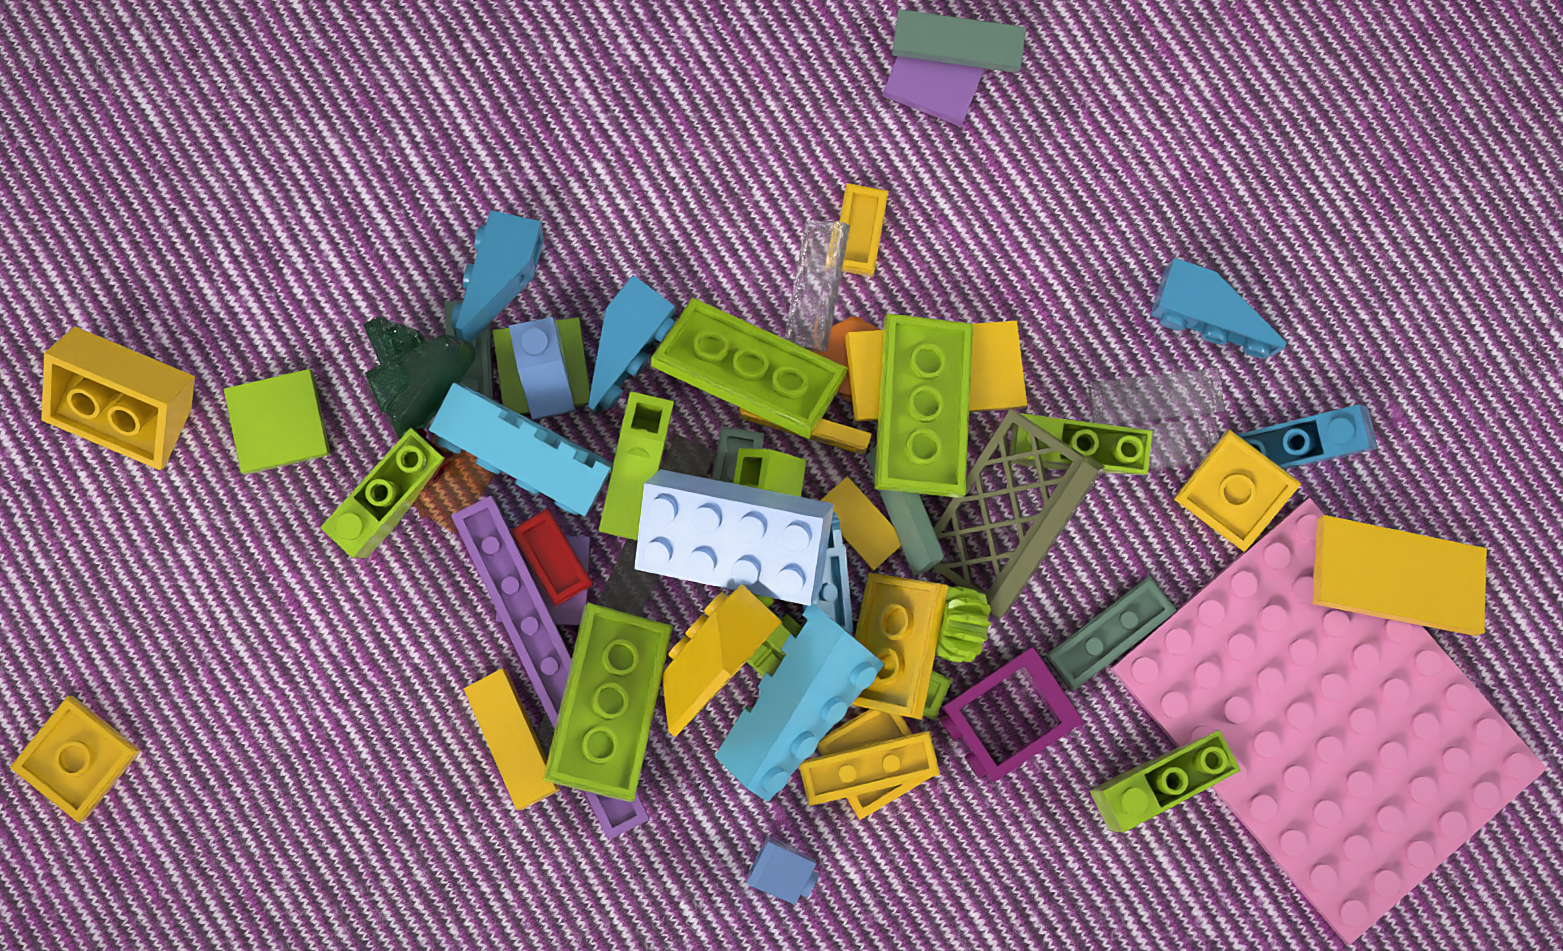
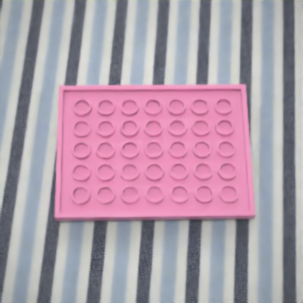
[1109,498,1547,945]

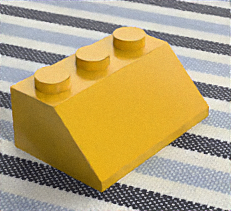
[41,326,195,471]
[662,584,782,737]

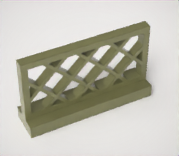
[933,409,1105,619]

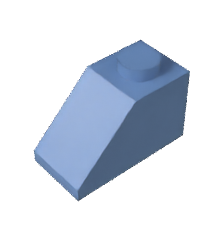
[509,317,576,420]
[747,835,820,904]

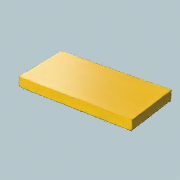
[845,321,1027,422]
[1312,515,1487,636]

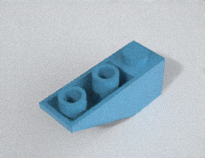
[451,210,544,347]
[1150,258,1287,359]
[588,275,677,416]
[1237,404,1378,470]

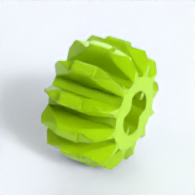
[935,586,991,663]

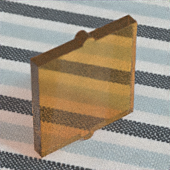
[412,434,496,534]

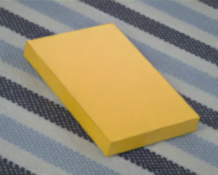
[851,573,949,720]

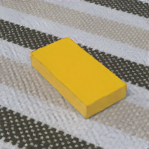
[831,183,889,277]
[820,476,901,571]

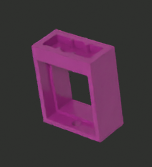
[939,647,1084,783]

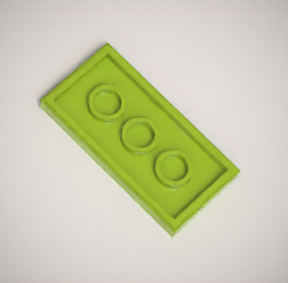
[651,297,848,439]
[874,313,973,498]
[543,603,673,802]

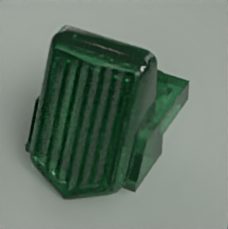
[363,316,476,440]

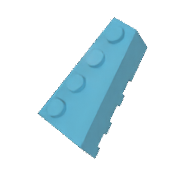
[429,382,613,516]
[715,603,885,802]

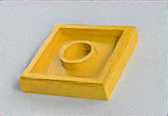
[1174,429,1301,552]
[9,696,142,823]
[817,709,931,820]

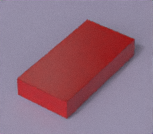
[510,508,594,608]

